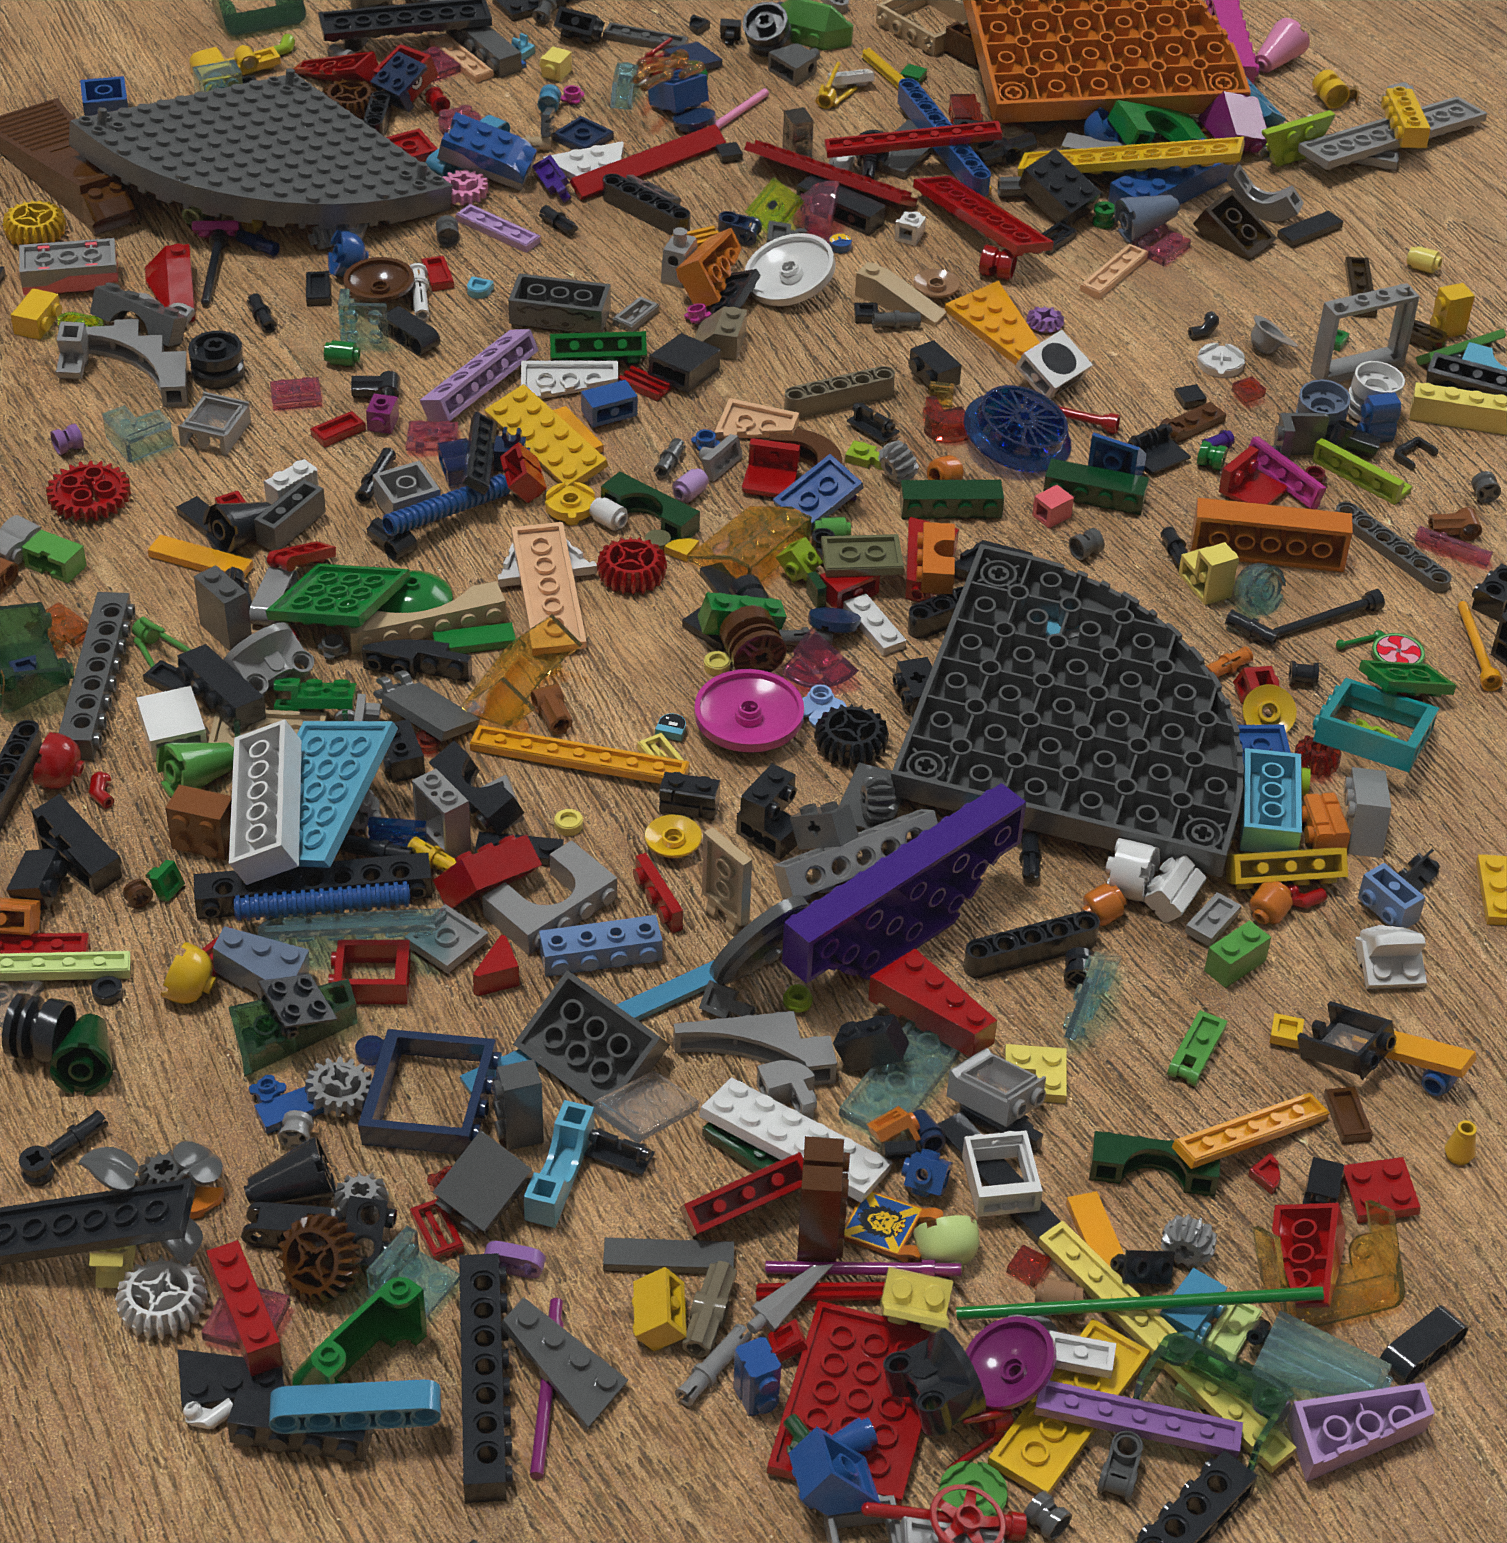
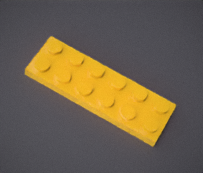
[484,384,609,486]
[987,1318,1150,1494]

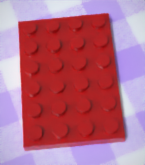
[767,1301,930,1506]

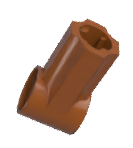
[1428,507,1482,541]
[530,684,573,735]

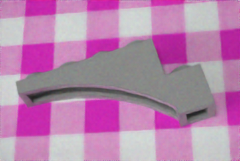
[673,1011,837,1086]

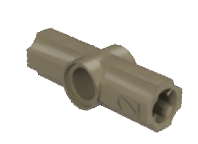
[683,1260,737,1359]

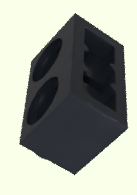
[1472,563,1507,622]
[345,1196,397,1268]

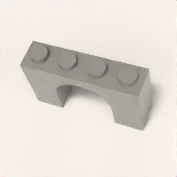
[482,840,617,955]

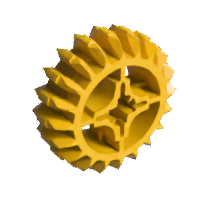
[2,200,66,247]

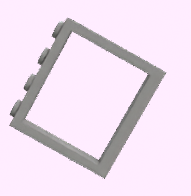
[1310,283,1420,382]

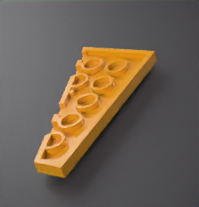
[945,281,1040,365]

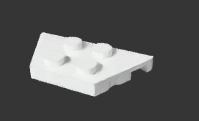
[543,141,624,179]
[497,539,597,587]

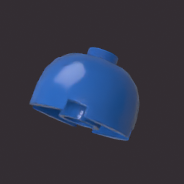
[1084,107,1124,143]
[328,230,369,277]

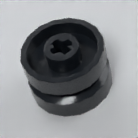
[742,1,793,57]
[188,331,245,390]

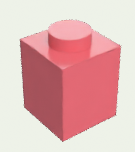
[1032,485,1074,528]

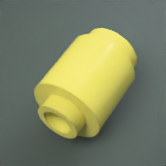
[1406,246,1443,274]

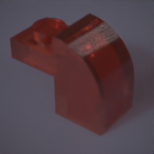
[922,395,971,443]

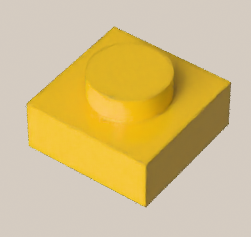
[1269,1013,1305,1049]

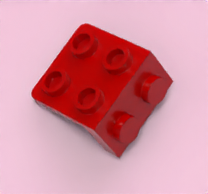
[742,438,800,497]

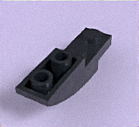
[362,639,472,682]

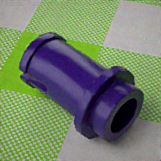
[1202,430,1235,449]

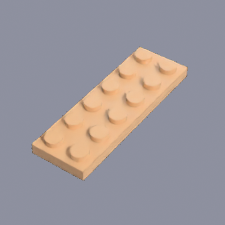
[511,522,587,654]

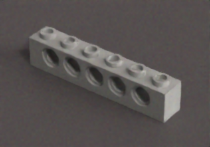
[773,809,938,900]

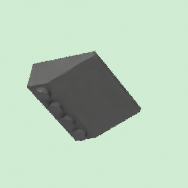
[513,970,670,1114]

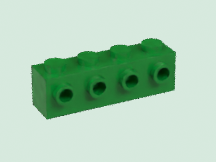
[549,331,647,364]

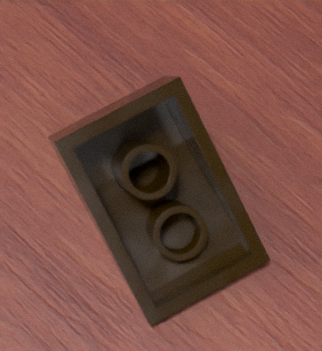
[1193,190,1277,261]

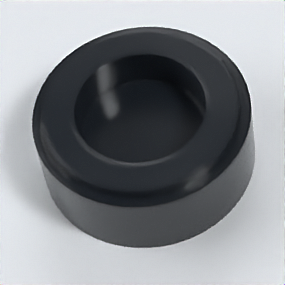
[91,976,123,1006]

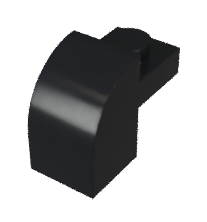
[1302,1157,1345,1204]

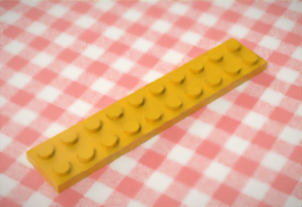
[1017,137,1244,177]

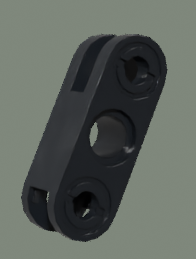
[241,1202,343,1250]

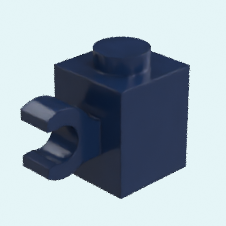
[493,427,531,471]

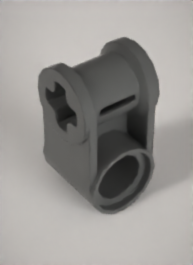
[1097,1431,1143,1502]

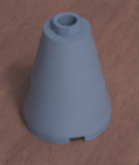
[1114,195,1180,243]

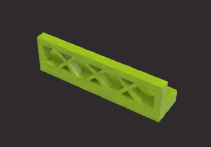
[1312,438,1412,505]

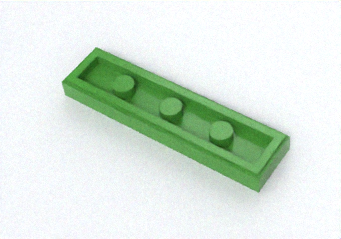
[1416,328,1506,365]

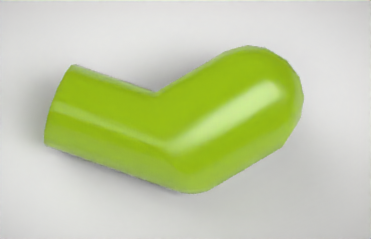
[274,34,295,55]

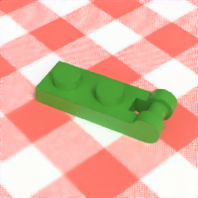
[1167,1010,1228,1086]

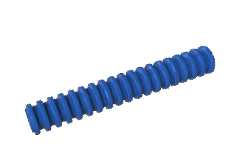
[382,474,510,536]
[234,881,410,922]

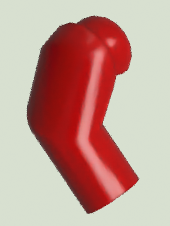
[88,771,114,809]

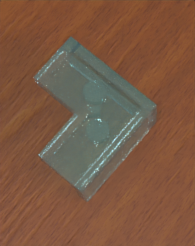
[102,405,173,463]

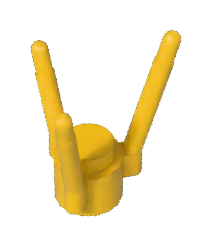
[815,61,858,109]

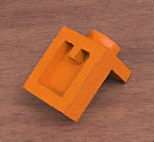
[867,1106,921,1143]

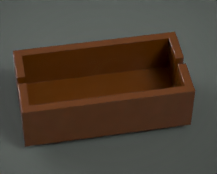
[797,1136,850,1262]

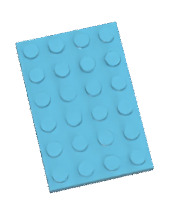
[297,721,398,868]

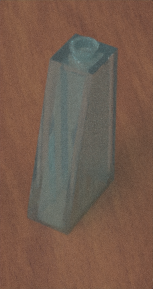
[1249,1310,1393,1395]

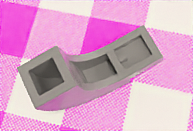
[1226,163,1304,221]

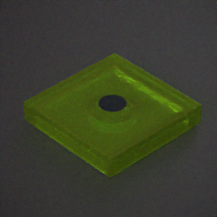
[745,177,804,230]

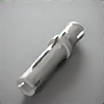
[675,1324,752,1406]

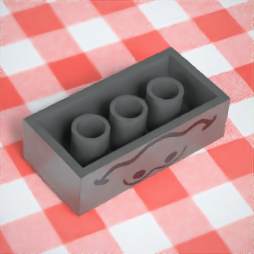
[508,273,611,333]

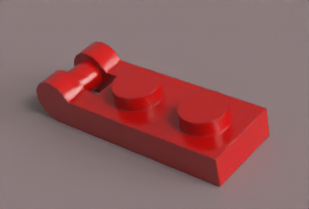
[267,541,336,572]

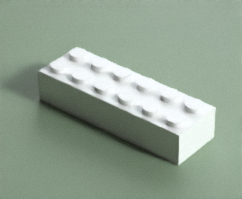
[229,719,302,885]

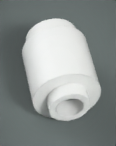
[589,497,628,531]

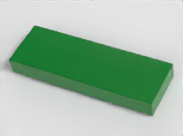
[433,622,516,654]

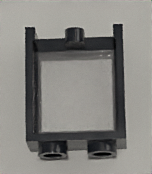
[1297,1001,1396,1080]

